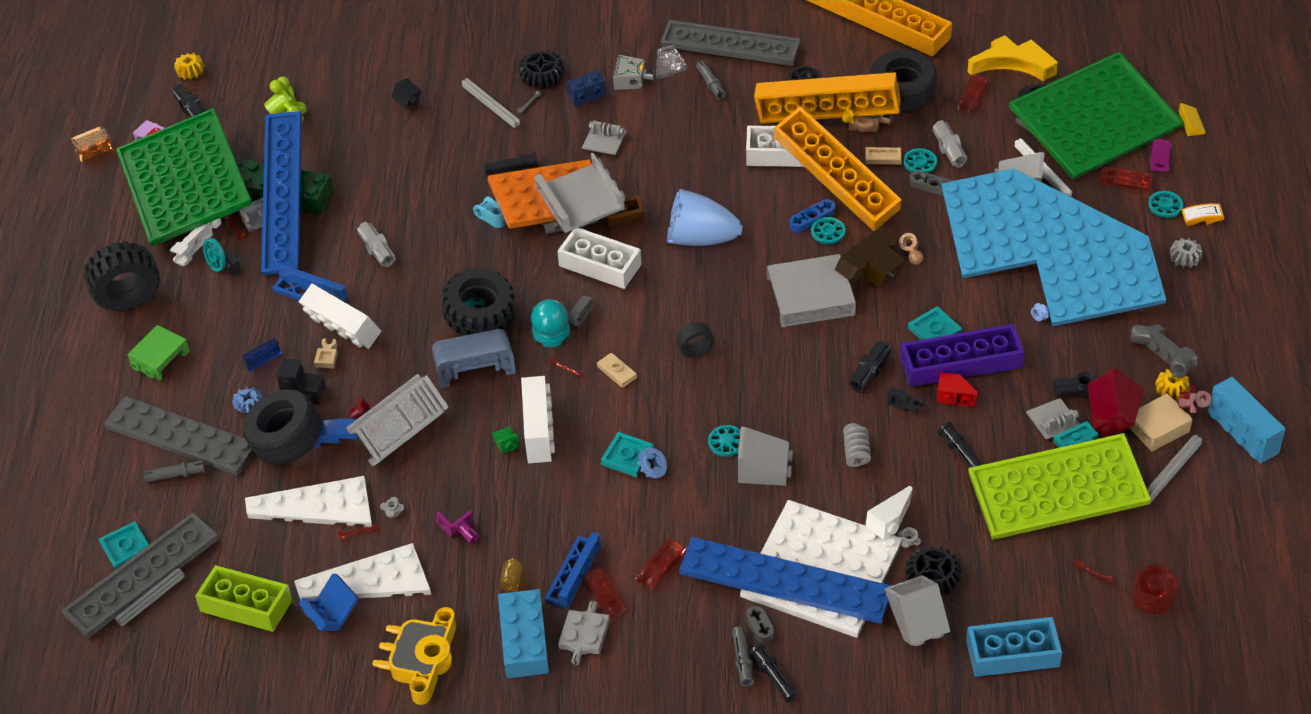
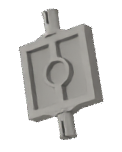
[558,601,610,665]

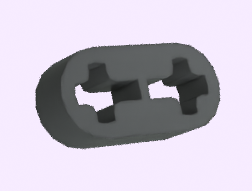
[568,295,594,327]
[746,606,774,644]

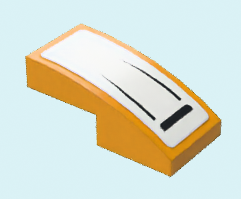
[1181,203,1225,227]

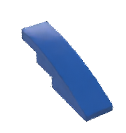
[313,419,358,447]

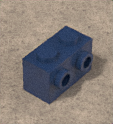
[566,70,606,107]

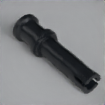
[484,151,539,175]
[937,422,982,468]
[749,643,798,703]

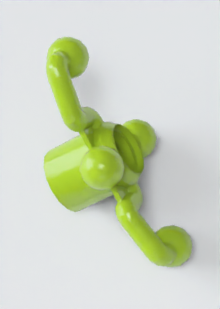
[264,76,307,121]

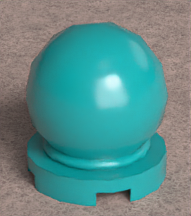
[531,299,570,347]

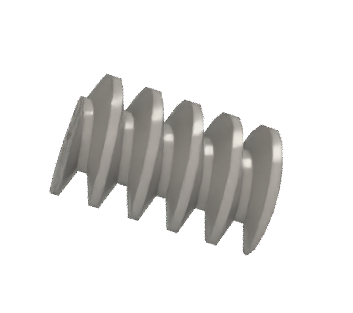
[843,423,871,467]

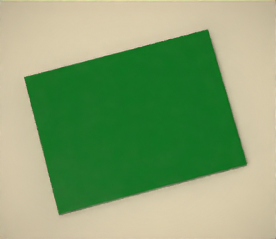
[1009,52,1184,180]
[116,108,253,247]

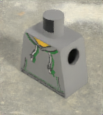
[613,55,654,90]

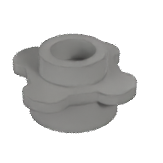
[380,497,404,518]
[898,527,921,548]

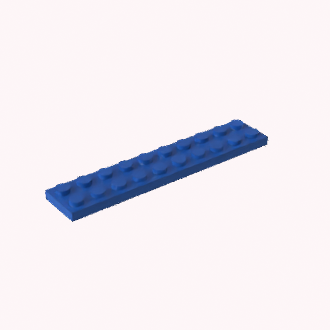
[261,111,302,276]
[679,537,892,624]

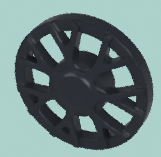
[789,66,821,81]

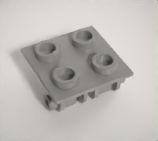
[582,120,626,155]
[1026,398,1079,440]

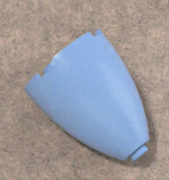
[667,189,743,246]

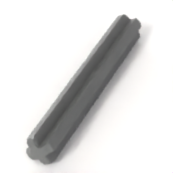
[115,568,185,626]

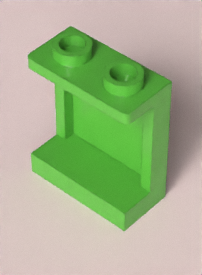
[128,325,190,381]

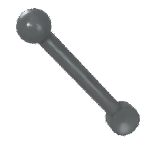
[517,90,541,115]

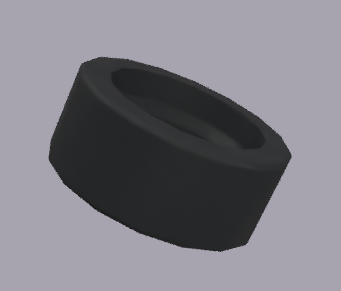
[676,322,714,357]

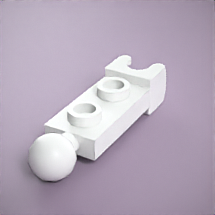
[170,218,221,266]

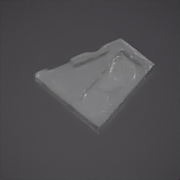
[656,44,687,80]

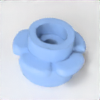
[1031,303,1049,321]

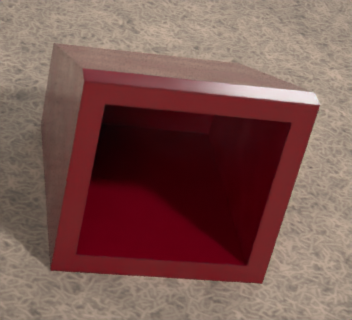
[1088,367,1144,437]

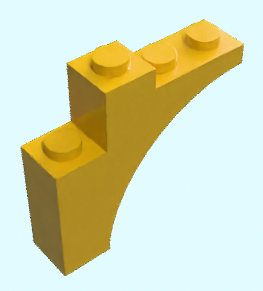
[968,35,1058,82]

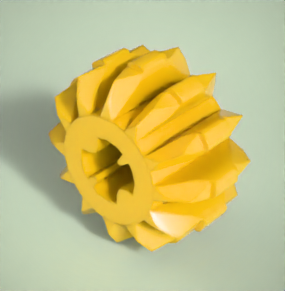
[174,53,204,80]
[1155,369,1190,402]

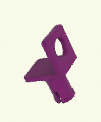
[1150,139,1171,172]
[436,511,479,544]

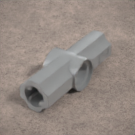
[933,120,967,168]
[357,222,396,267]

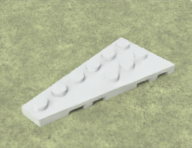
[245,476,372,527]
[294,543,431,601]

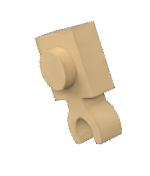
[314,338,337,368]

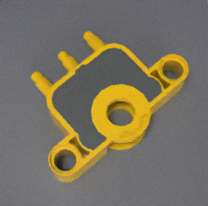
[373,607,457,705]

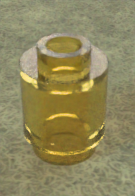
[499,559,524,591]

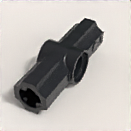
[172,83,205,117]
[849,341,891,392]
[1053,372,1100,398]

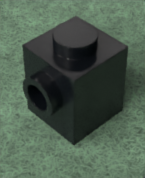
[392,78,422,109]

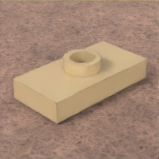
[865,147,901,165]
[597,353,637,388]

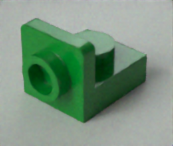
[492,426,520,454]

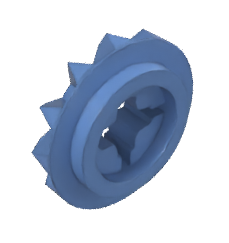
[232,387,263,413]
[637,448,667,479]

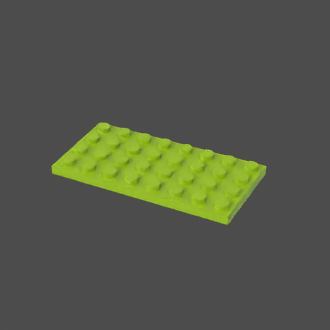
[968,433,1151,540]

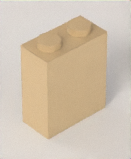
[1129,394,1192,452]

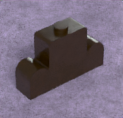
[835,227,905,287]

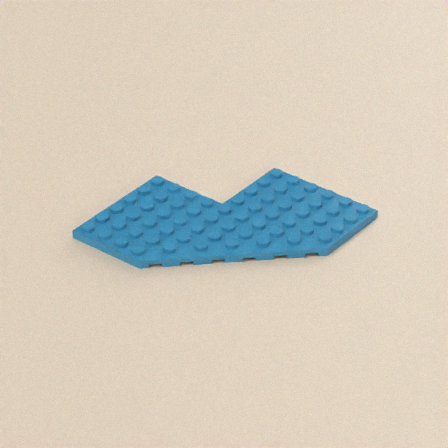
[942,168,1166,327]

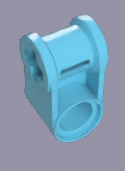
[473,196,506,228]

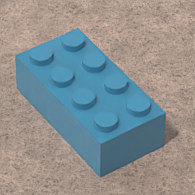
[1208,377,1286,464]
[498,589,549,678]
[966,617,1062,677]

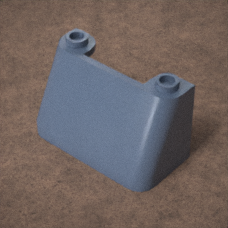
[432,329,516,389]

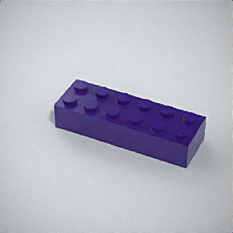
[900,324,1024,387]

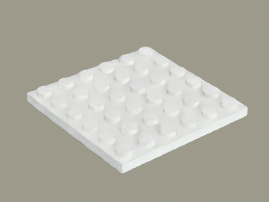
[740,500,902,638]

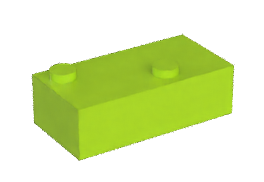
[195,565,293,632]

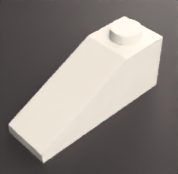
[865,486,912,539]

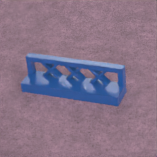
[272,264,348,302]
[544,532,601,609]

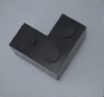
[276,358,326,405]

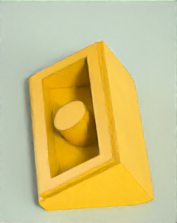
[1179,103,1206,136]

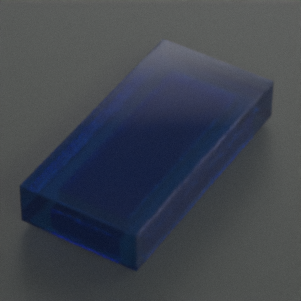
[243,337,281,372]

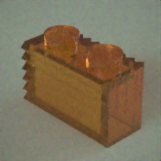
[70,125,113,162]

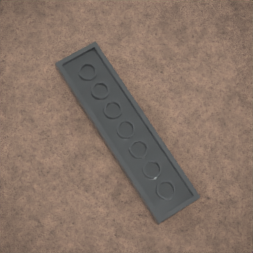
[661,20,800,66]
[104,396,254,476]
[61,513,219,638]

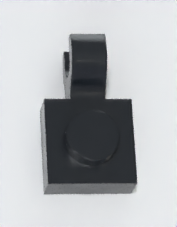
[224,246,242,276]
[888,386,924,414]

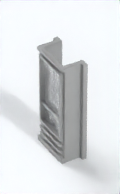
[346,374,449,466]

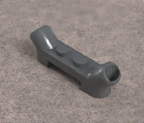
[1130,324,1198,378]

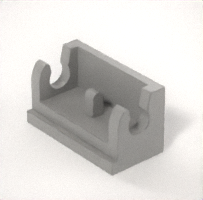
[240,198,263,232]

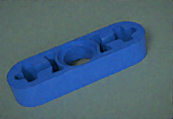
[789,199,835,233]

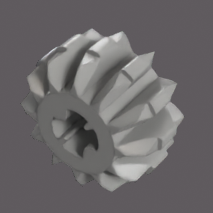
[1170,238,1203,268]

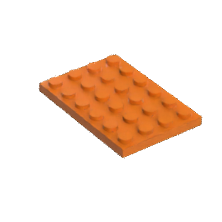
[488,159,592,229]

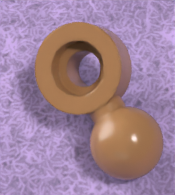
[899,233,923,265]

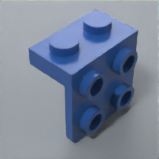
[299,574,358,632]

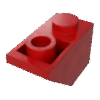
[937,372,977,407]

